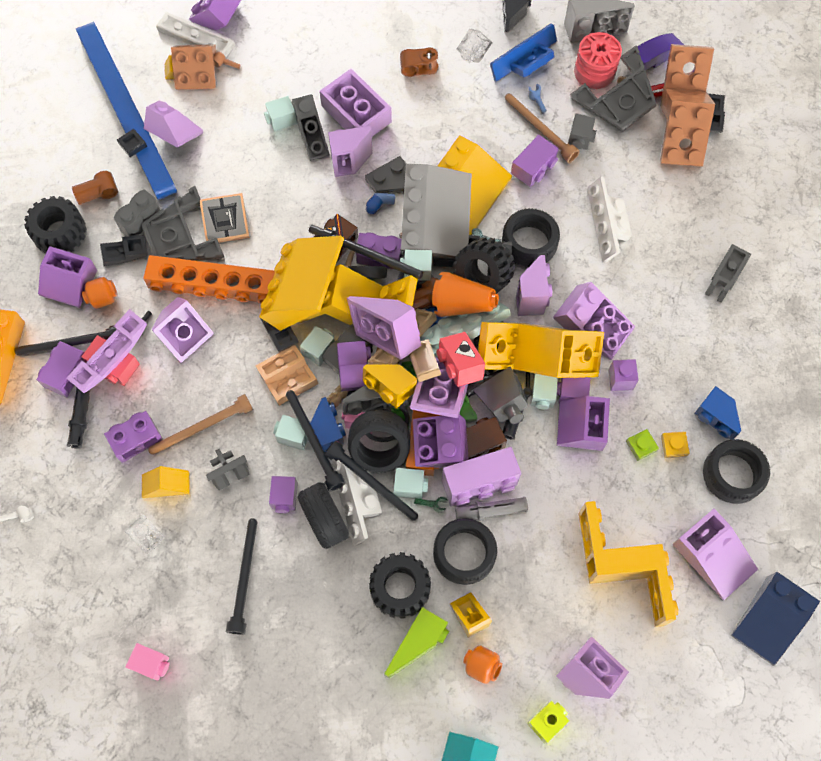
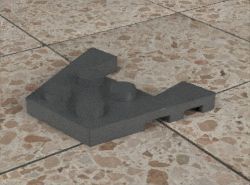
[570,45,657,131]
[141,186,224,261]

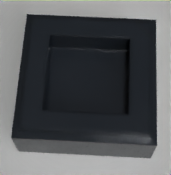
[117,129,147,158]

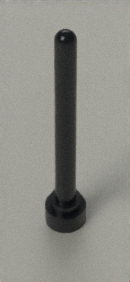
[15,325,117,356]
[286,390,346,492]
[324,440,418,521]
[225,518,257,635]

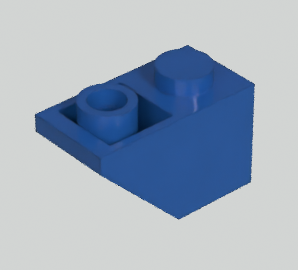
[694,386,741,440]
[310,397,346,452]

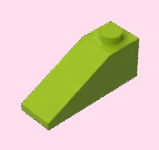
[384,607,449,678]

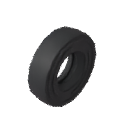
[348,266,387,279]

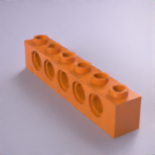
[143,255,275,304]

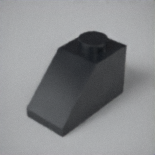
[502,0,531,32]

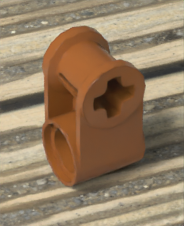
[400,47,439,77]

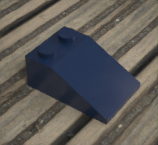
[731,571,820,666]

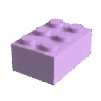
[319,69,392,137]
[442,446,521,507]

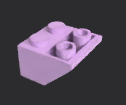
[328,126,373,177]
[516,255,552,316]

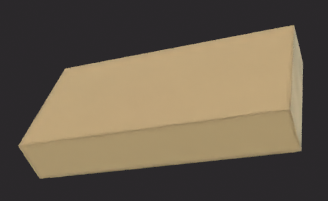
[409,339,441,382]

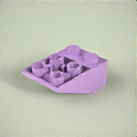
[553,282,635,360]
[672,509,759,600]

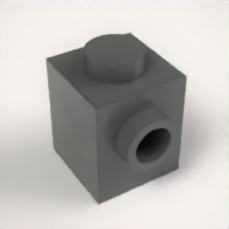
[568,113,597,150]

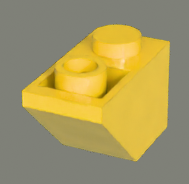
[362,364,417,408]

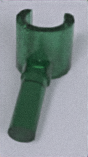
[414,497,448,513]

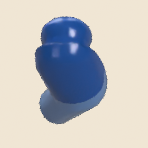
[366,193,395,215]

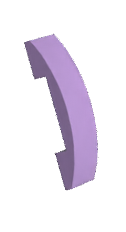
[67,309,147,393]

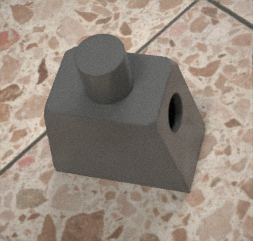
[473,366,528,424]

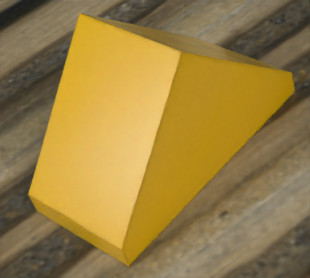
[142,466,190,498]
[450,592,492,638]

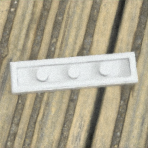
[156,12,235,58]

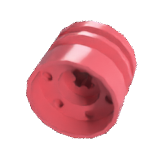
[574,32,622,89]

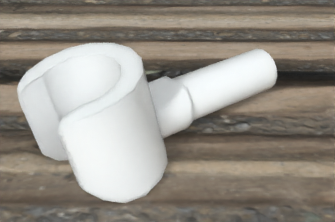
[0,506,34,522]

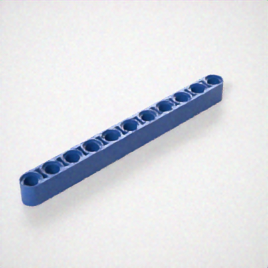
[75,21,177,200]

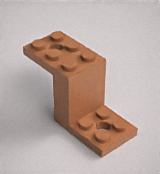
[660,44,715,166]

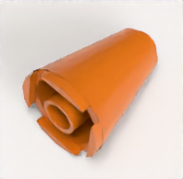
[432,272,499,317]

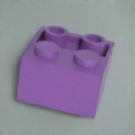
[188,0,241,31]
[38,246,98,308]
[556,396,610,451]
[413,414,468,468]

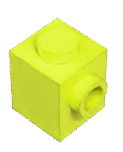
[527,701,569,743]

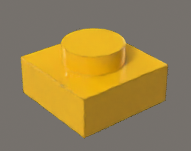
[661,431,690,458]

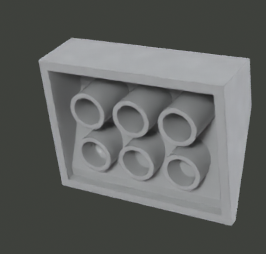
[401,164,472,259]

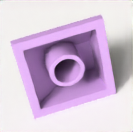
[144,100,203,148]
[151,297,214,363]
[557,636,629,699]

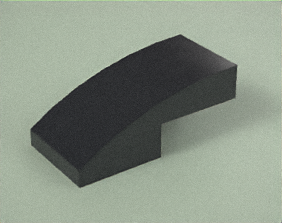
[708,93,725,133]
[100,235,148,267]
[259,315,299,352]

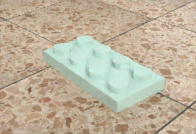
[420,301,511,358]

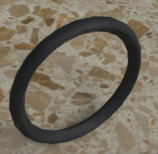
[365,401,410,442]

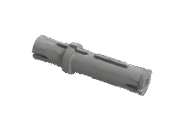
[455,497,528,521]

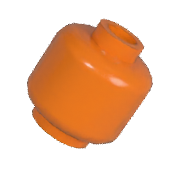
[82,277,118,309]
[463,646,502,684]

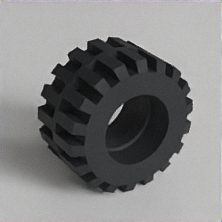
[24,196,87,254]
[453,237,515,294]
[369,552,431,619]

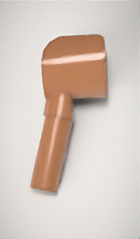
[213,52,241,69]

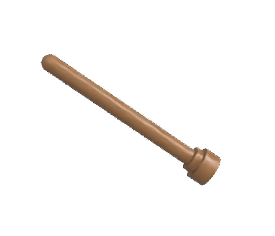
[505,93,580,163]
[148,394,253,455]

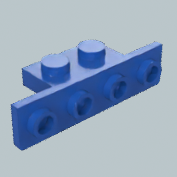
[490,23,557,82]

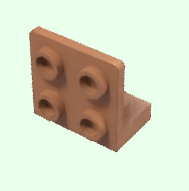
[171,44,216,90]

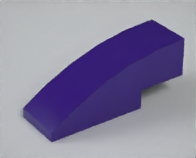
[637,33,684,71]

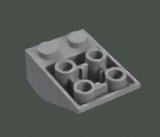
[564,0,635,42]

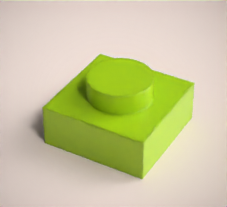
[626,429,659,461]

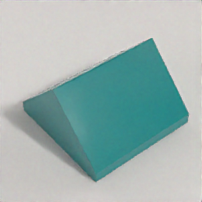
[442,732,498,761]

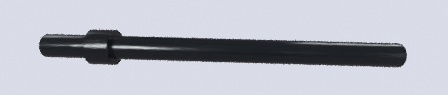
[309,224,423,280]

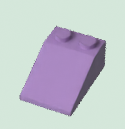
[347,296,421,360]
[410,357,468,418]

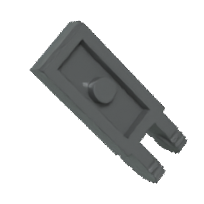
[705,244,751,303]

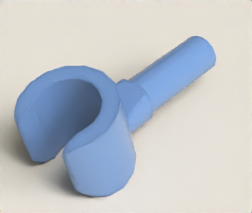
[529,84,547,113]

